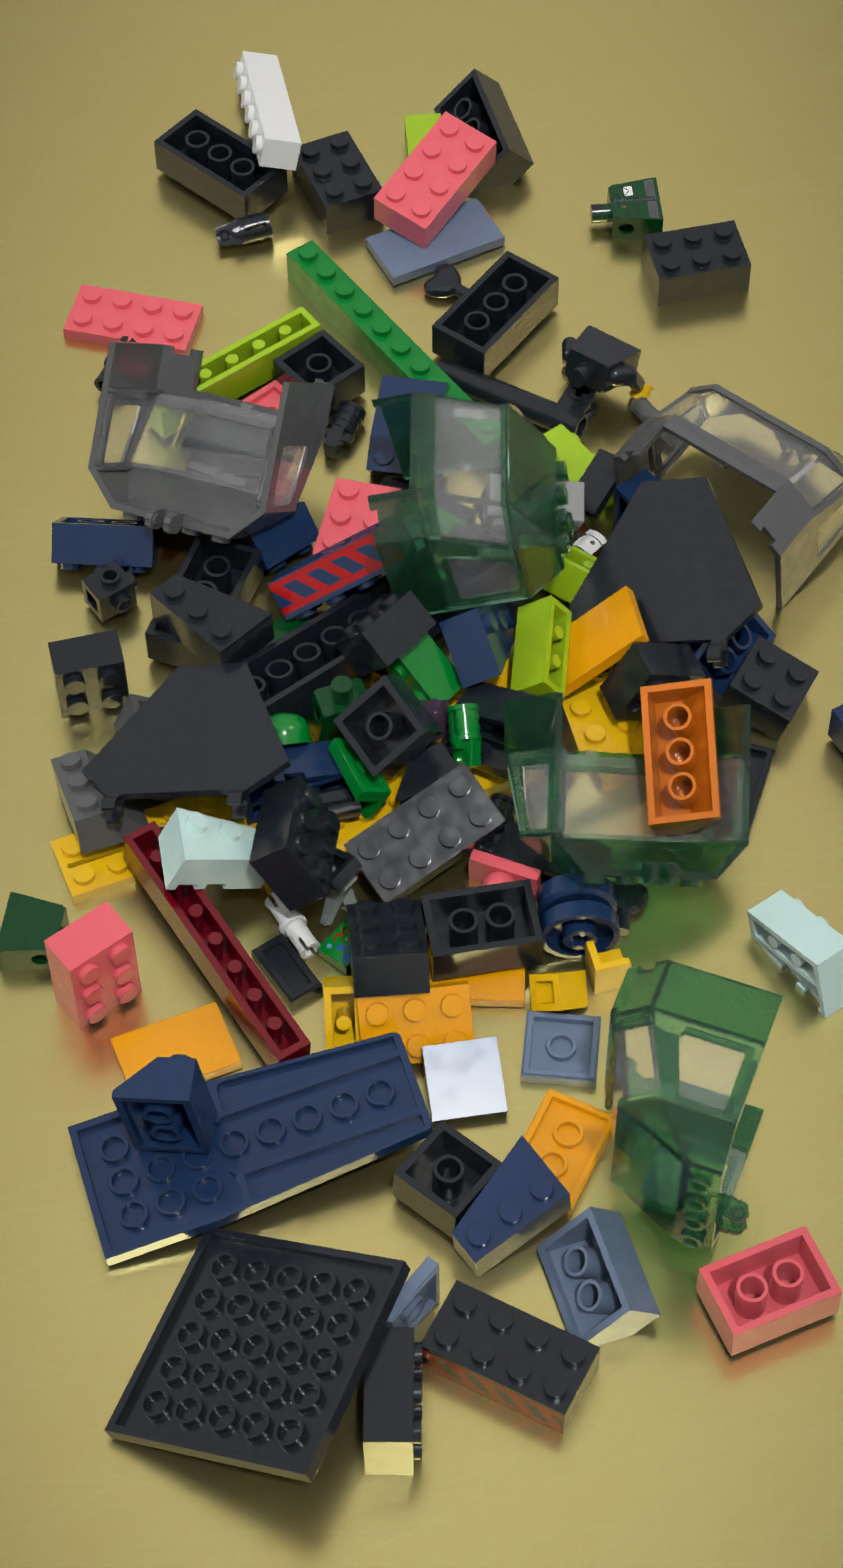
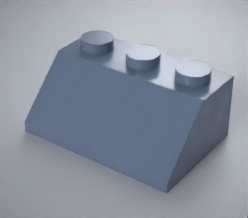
[536,1207,661,1346]

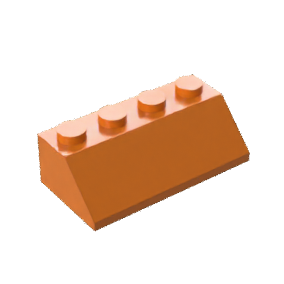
[640,678,722,836]

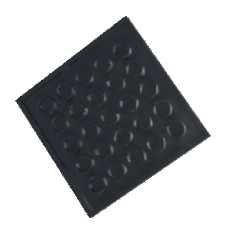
[105,1228,411,1483]

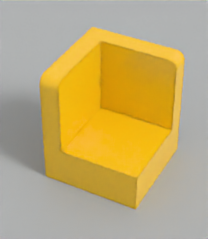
[584,940,632,994]
[529,970,588,1011]

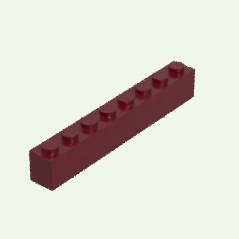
[123,821,311,1065]

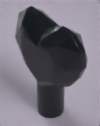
[424,263,469,298]
[611,881,649,936]

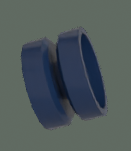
[536,872,620,959]

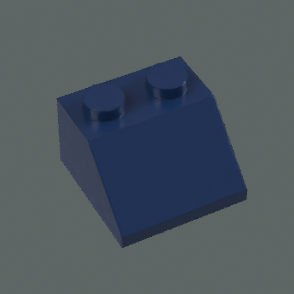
[231,502,319,572]

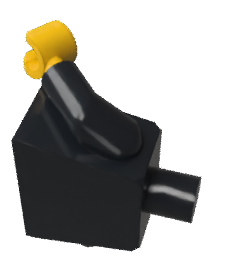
[562,325,654,399]

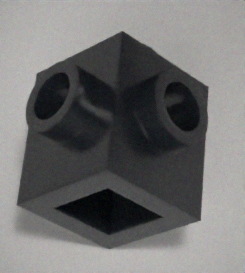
[81,561,138,622]

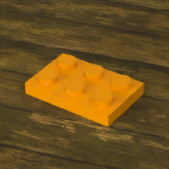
[356,980,474,1064]

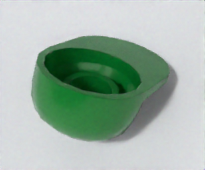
[270,713,313,745]

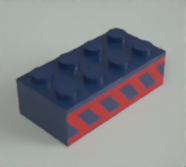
[267,512,418,621]

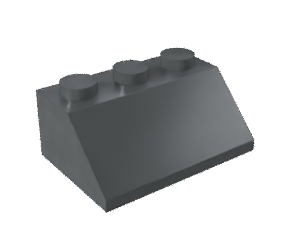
[50,749,149,855]

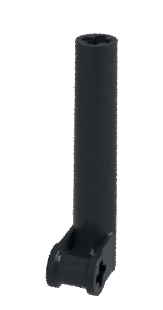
[437,358,597,438]

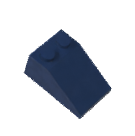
[366,375,448,481]

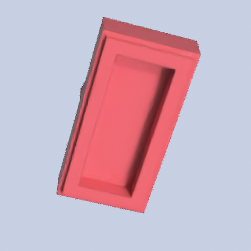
[469,849,541,901]

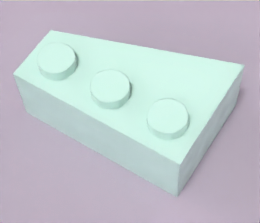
[158,807,265,890]
[747,889,843,1018]

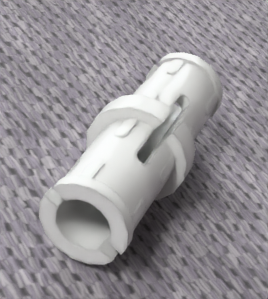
[264,892,321,959]

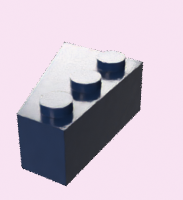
[439,602,517,689]
[244,740,348,826]
[452,1135,571,1278]

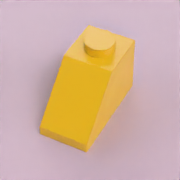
[323,976,360,1050]

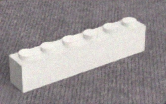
[233,51,302,171]

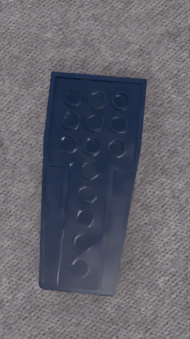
[68,1032,434,1266]

